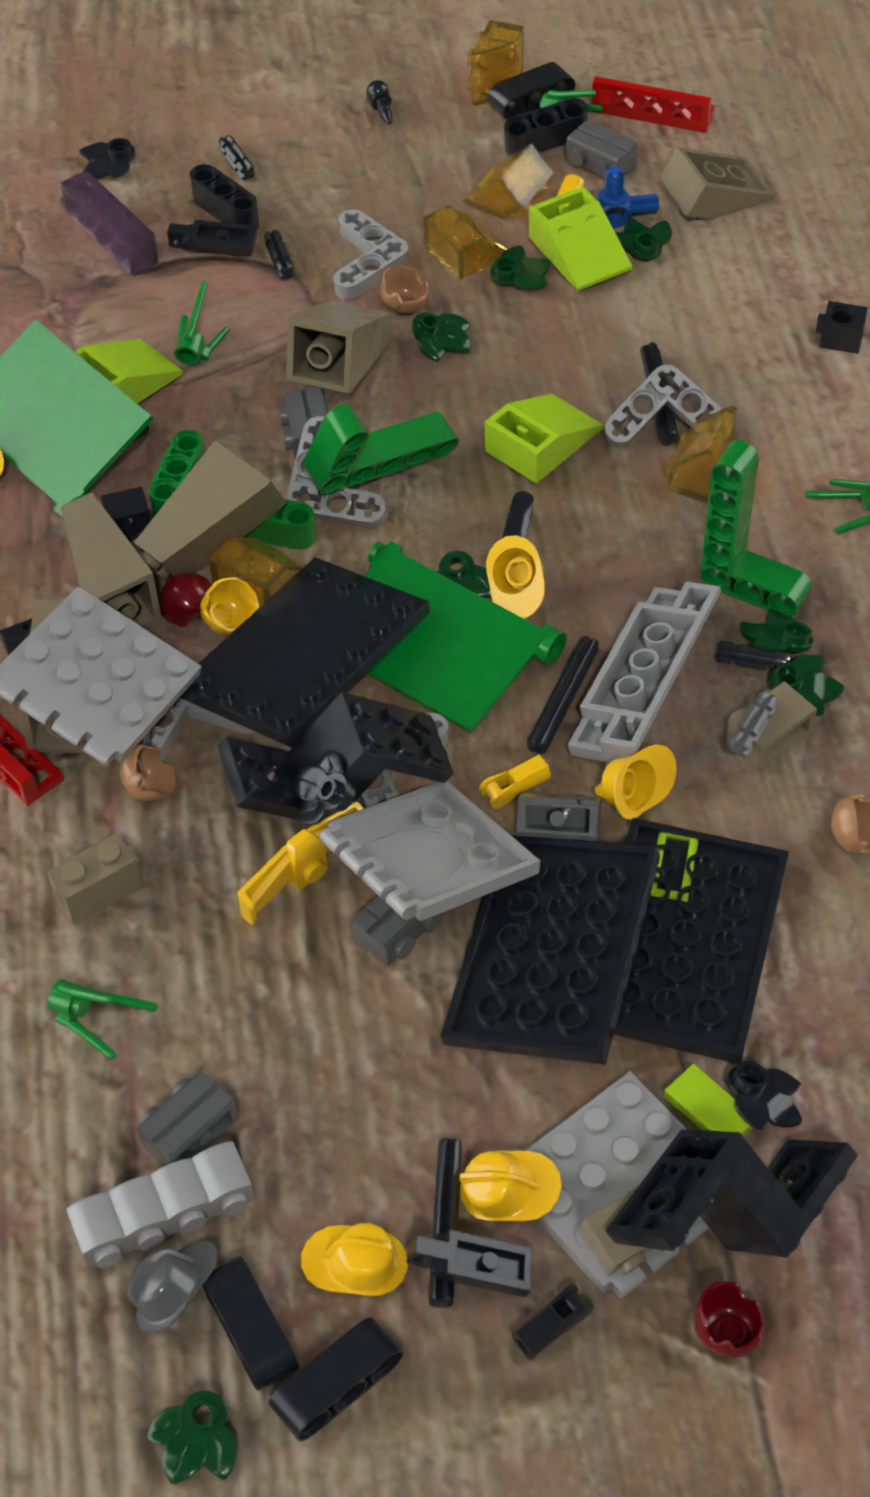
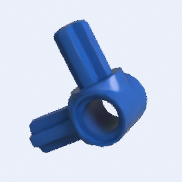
[596,165,659,229]

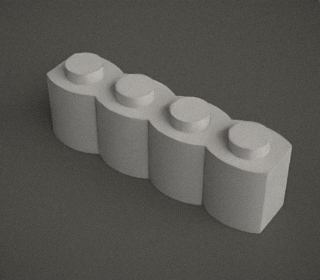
[66,1141,255,1268]

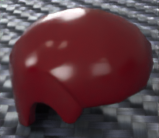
[159,573,212,627]
[694,1281,765,1358]

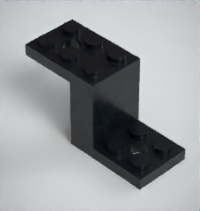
[218,692,454,820]
[605,1129,858,1258]

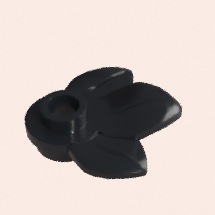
[79,138,136,179]
[294,750,355,825]
[727,1061,803,1130]

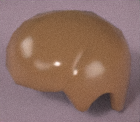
[380,265,429,314]
[119,744,176,803]
[831,794,870,854]

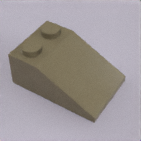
[659,147,775,219]

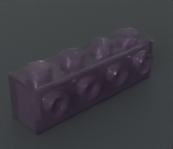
[60,170,159,276]

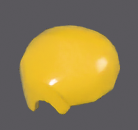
[200,577,259,637]

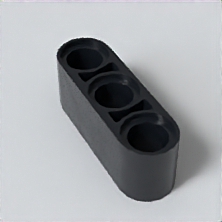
[487,62,576,120]
[504,98,588,158]
[190,164,260,230]
[202,1256,299,1391]
[269,1317,403,1442]

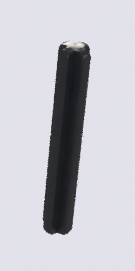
[640,342,679,446]
[527,636,599,755]
[429,1138,462,1308]

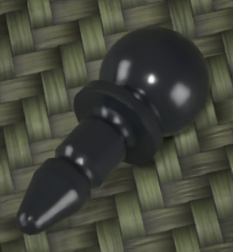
[366,80,393,124]

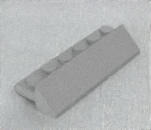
[568,581,721,766]

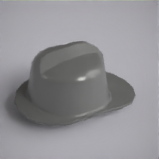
[127,1241,219,1333]

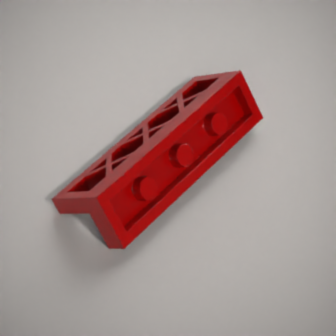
[592,76,715,133]
[0,716,64,806]

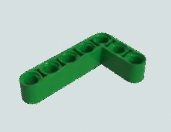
[303,404,459,495]
[148,430,316,550]
[700,440,812,617]

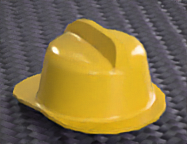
[486,535,545,619]
[595,744,677,820]
[459,1151,562,1222]
[301,1223,408,1296]

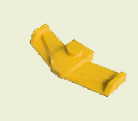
[237,801,364,925]

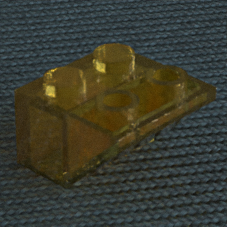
[467,20,524,106]

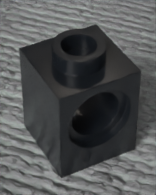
[815,301,868,354]
[101,486,151,540]

